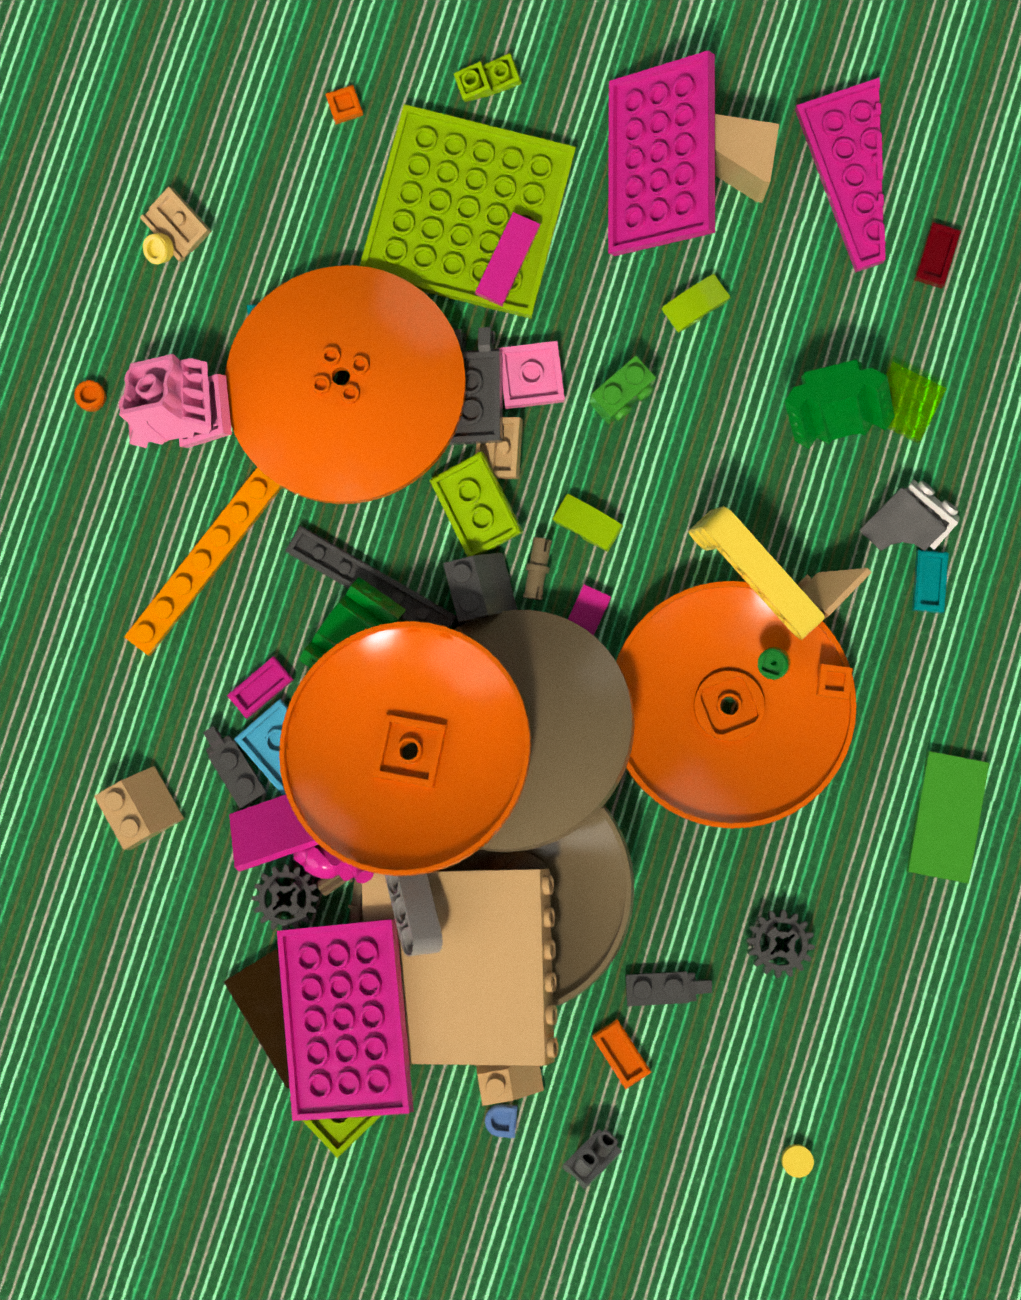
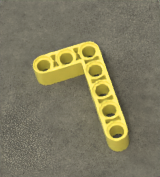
[688,506,825,640]

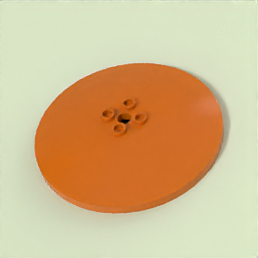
[225,265,466,504]
[616,581,857,828]

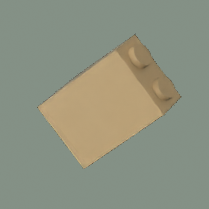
[715,114,779,203]

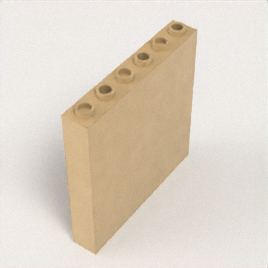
[362,869,558,1066]

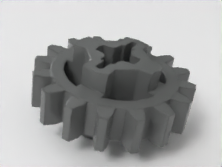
[252,864,320,930]
[746,909,815,978]

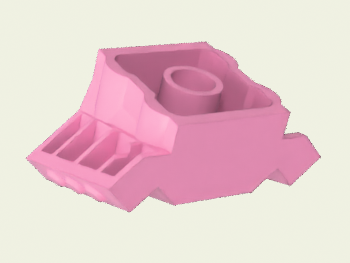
[119,354,211,448]

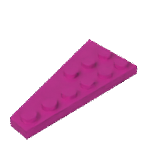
[795,77,886,273]

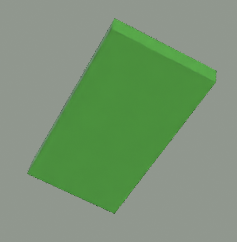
[906,751,989,884]

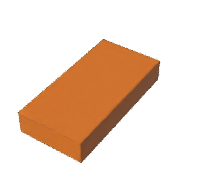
[591,1019,652,1090]

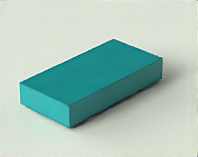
[912,550,949,614]

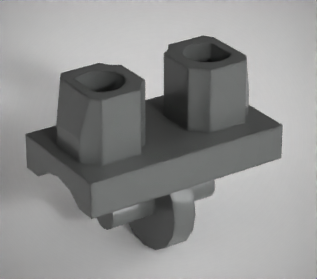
[562,1129,622,1190]

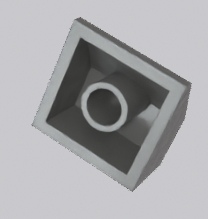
[443,553,517,626]

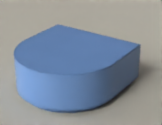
[485,1104,517,1138]

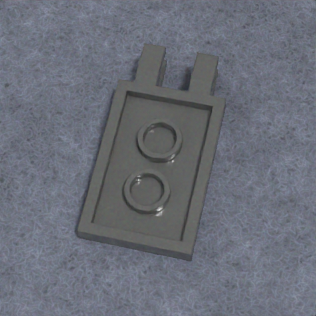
[449,327,503,445]

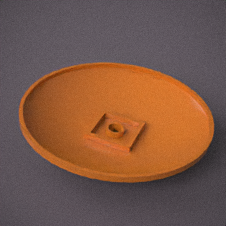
[279,621,531,876]

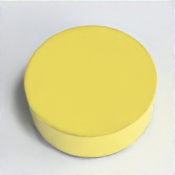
[143,233,174,264]
[781,1144,814,1178]

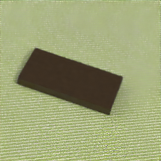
[224,948,290,1089]

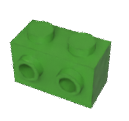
[589,356,656,425]

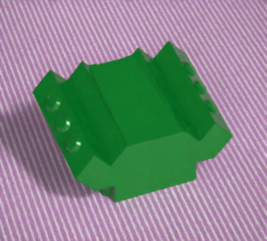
[784,359,895,449]
[299,577,406,669]

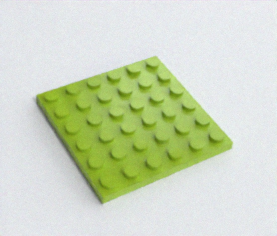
[360,104,576,319]

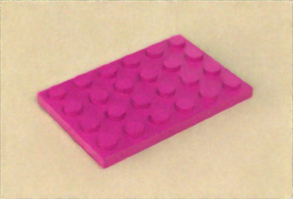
[608,51,715,256]
[277,919,414,1121]

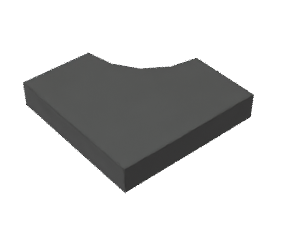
[859,486,947,551]

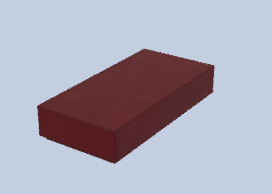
[914,222,961,289]

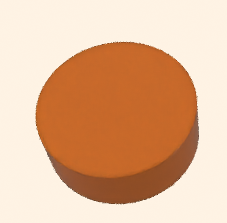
[74,380,106,412]

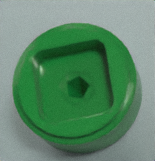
[758,647,790,679]

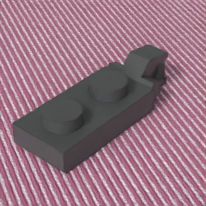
[203,726,267,809]
[625,971,712,1006]

